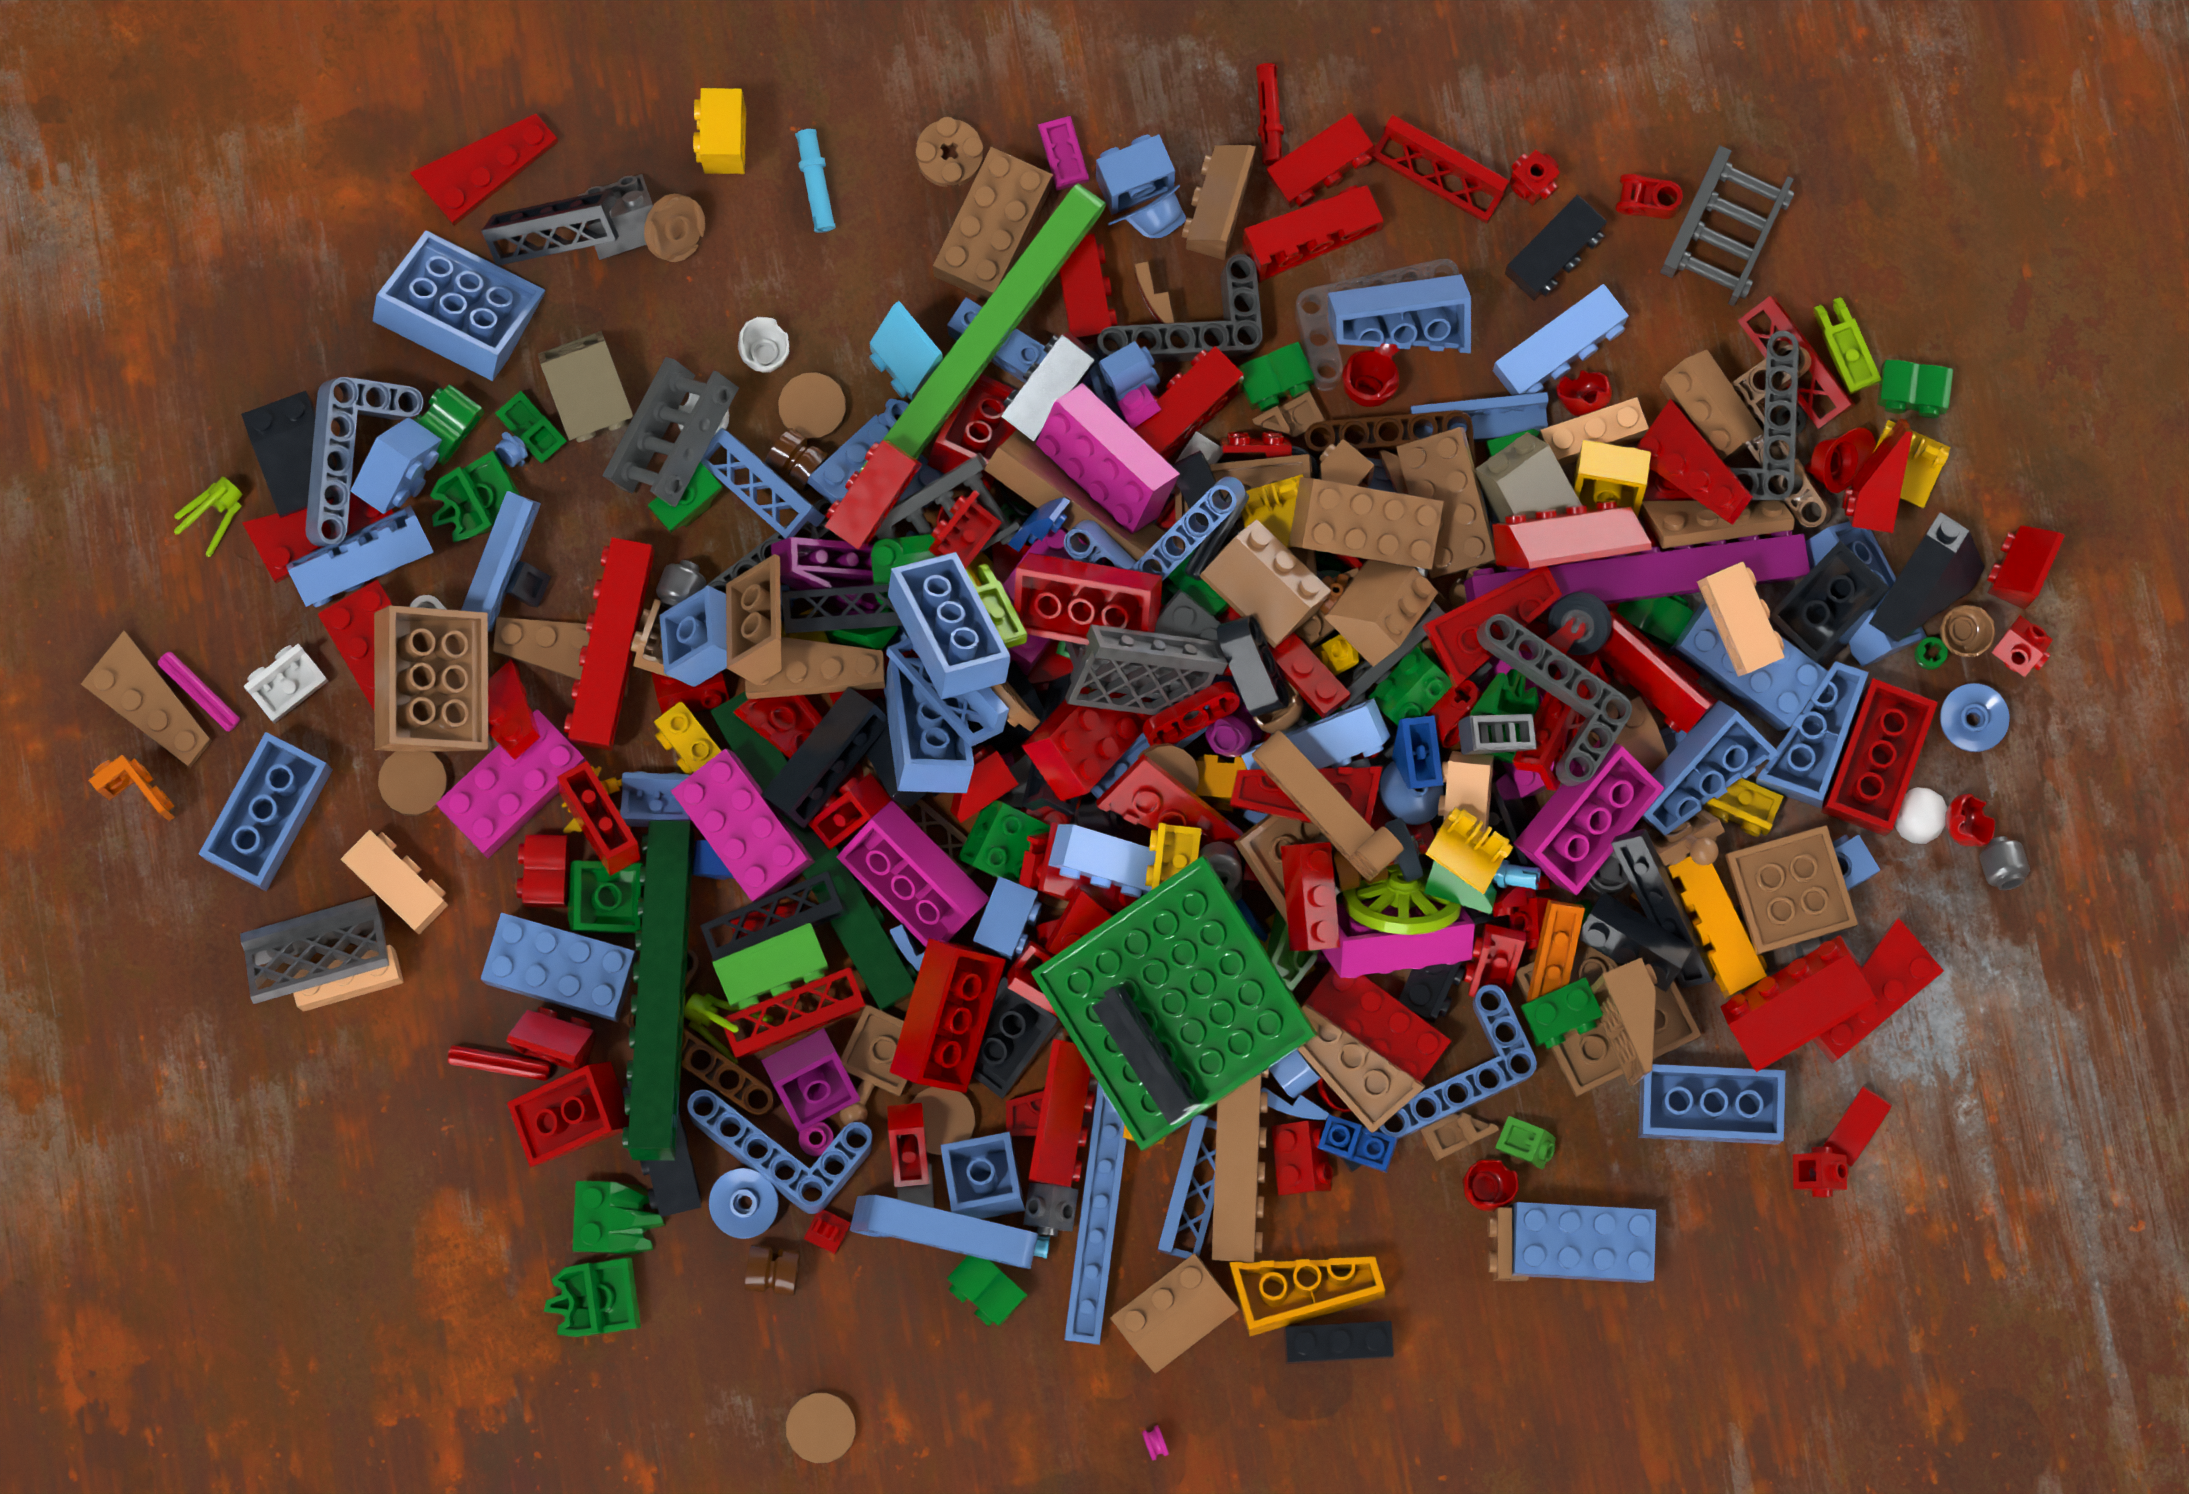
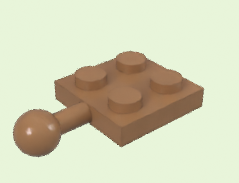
[1648,808,1725,866]
[840,1004,908,1126]

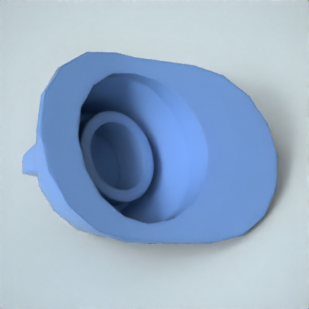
[1108,185,1186,238]

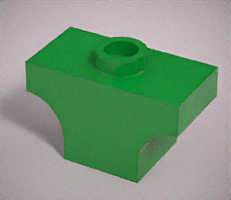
[648,462,723,533]

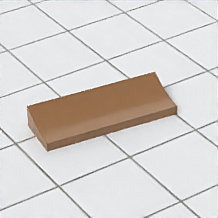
[984,429,1177,572]

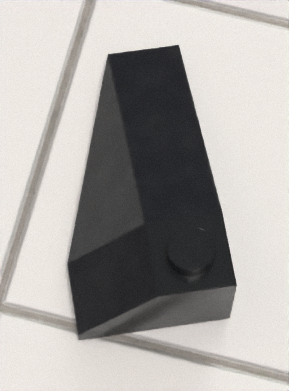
[1869,512,1985,642]

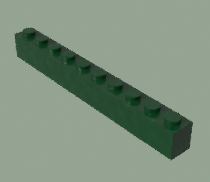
[710,691,917,1012]
[622,821,695,1160]

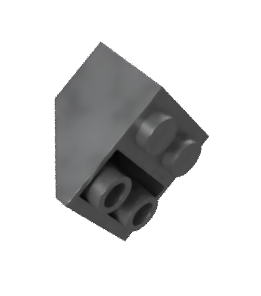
[578,174,653,260]

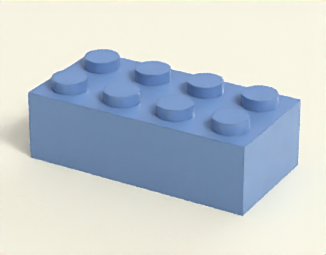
[888,552,1011,700]
[1669,600,1828,731]
[884,658,974,793]
[199,732,333,891]
[481,913,638,1022]
[1638,1064,1785,1144]
[1509,1202,1656,1283]

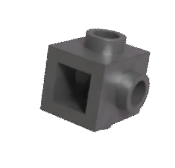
[1023,1183,1078,1237]

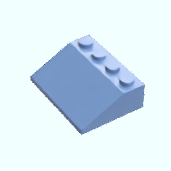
[372,230,545,381]

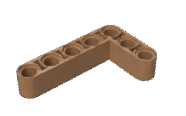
[1730,345,1832,528]
[1252,730,1404,881]

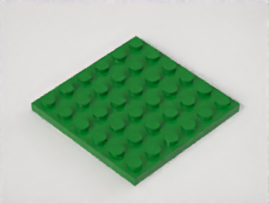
[1031,856,1318,1151]

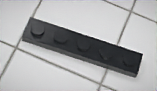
[1611,829,1716,989]

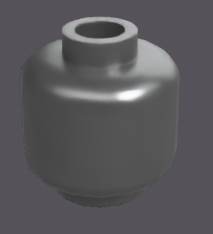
[656,560,706,609]
[1070,798,1123,837]
[1979,836,2030,890]
[1198,842,1242,891]

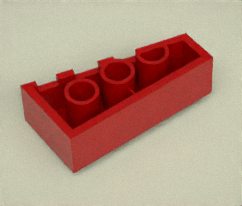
[1242,185,1384,283]
[1812,917,1944,1064]

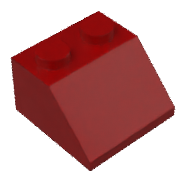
[1986,525,2065,610]

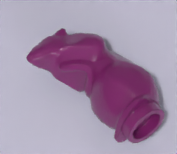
[1206,703,1264,757]

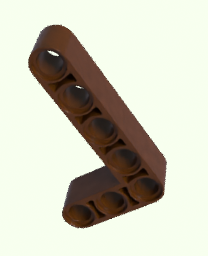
[1305,410,1477,475]
[627,948,775,1117]

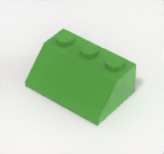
[712,923,829,1010]

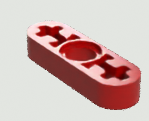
[1143,681,1240,746]

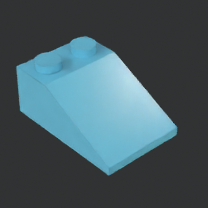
[869,301,943,401]

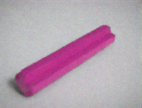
[158,651,240,732]

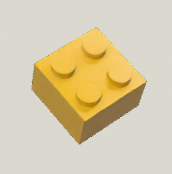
[693,88,746,174]
[1572,440,1651,518]

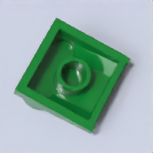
[871,534,936,609]
[568,861,643,934]

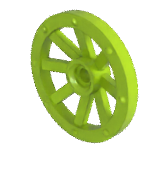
[1343,864,1462,935]

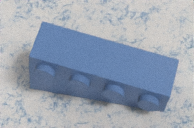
[1328,274,1471,353]
[286,505,433,607]
[1756,661,1869,809]
[1641,700,1780,836]

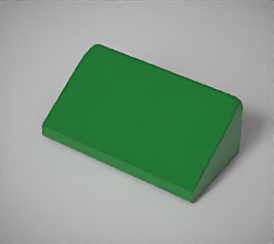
[825,626,898,650]

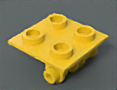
[1873,420,1951,509]
[1241,474,1304,548]
[1426,807,1513,894]

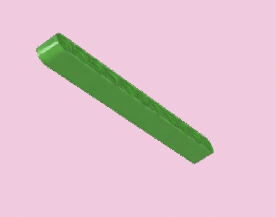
[859,183,1106,472]

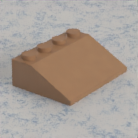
[374,605,488,752]
[1590,958,1658,1087]

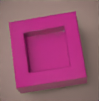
[1116,383,1161,429]

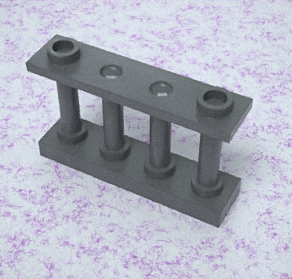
[1660,145,1795,306]
[602,357,739,508]
[875,453,1024,553]
[1340,600,1493,759]

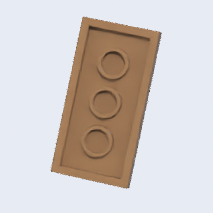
[1396,427,1496,579]

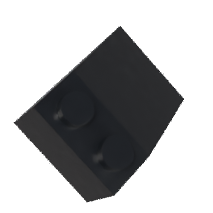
[241,390,336,518]
[1770,541,1890,668]
[972,974,1062,1099]

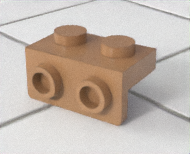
[631,599,673,678]
[1487,1208,1529,1282]

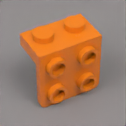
[89,755,175,822]

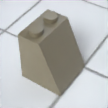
[538,331,633,442]
[1475,432,1581,527]

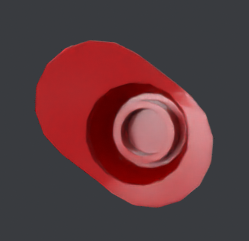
[1805,427,1876,494]

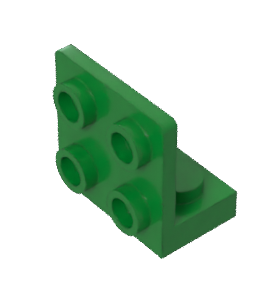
[957,800,1051,889]

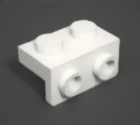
[244,644,328,724]

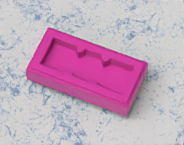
[1038,116,1089,191]

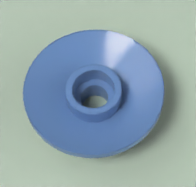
[1940,683,2010,752]
[1379,761,1444,825]
[709,1168,779,1239]

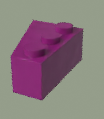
[771,537,881,611]

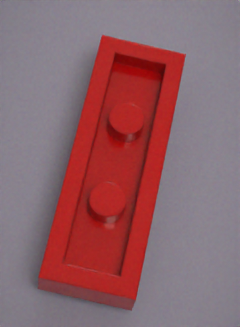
[1267,632,1351,720]

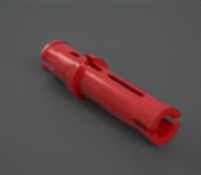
[1256,63,1284,166]

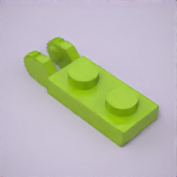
[1813,297,1881,395]
[965,564,1028,648]

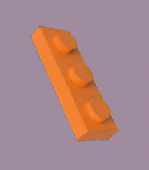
[1527,900,1585,1002]

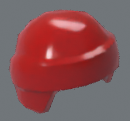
[1342,343,1400,407]

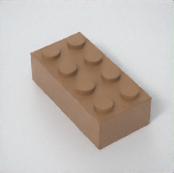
[933,147,1053,301]
[1288,477,1444,570]

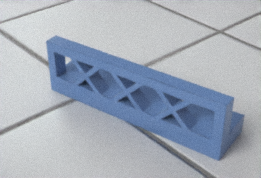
[1409,392,1548,442]
[700,427,825,539]
[461,491,541,632]
[886,638,1009,747]
[1157,1114,1217,1259]

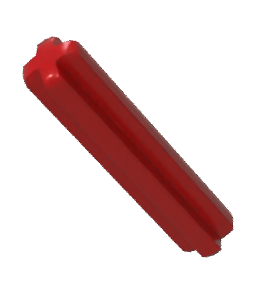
[448,1045,551,1081]

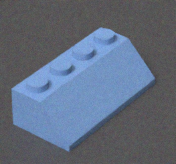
[1805,521,1927,667]

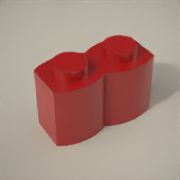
[516,835,570,908]

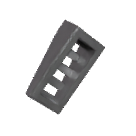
[1458,714,1537,755]

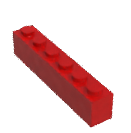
[564,537,655,751]

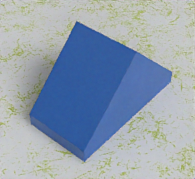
[1392,715,1444,789]

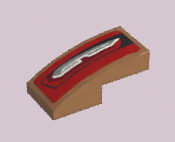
[1134,262,1174,324]

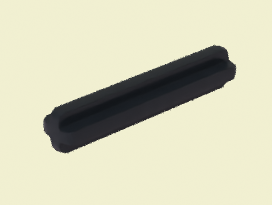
[1184,491,1249,581]

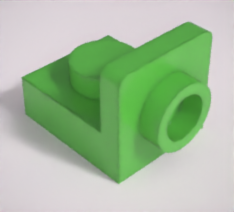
[1495,1116,1556,1169]

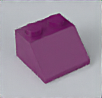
[761,1028,861,1132]

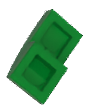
[495,391,567,464]

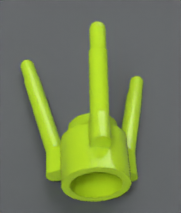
[174,476,243,557]
[684,992,773,1065]

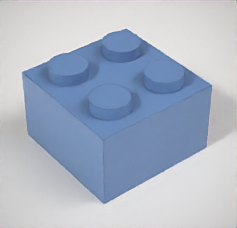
[1096,134,1175,215]
[350,417,442,514]
[660,586,727,687]
[973,876,1042,965]
[940,1132,1025,1219]

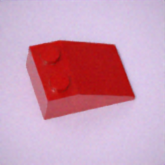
[927,374,1017,492]
[1842,419,1913,533]
[1038,822,1137,915]
[506,1007,597,1071]
[507,1062,630,1168]

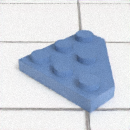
[807,415,944,508]

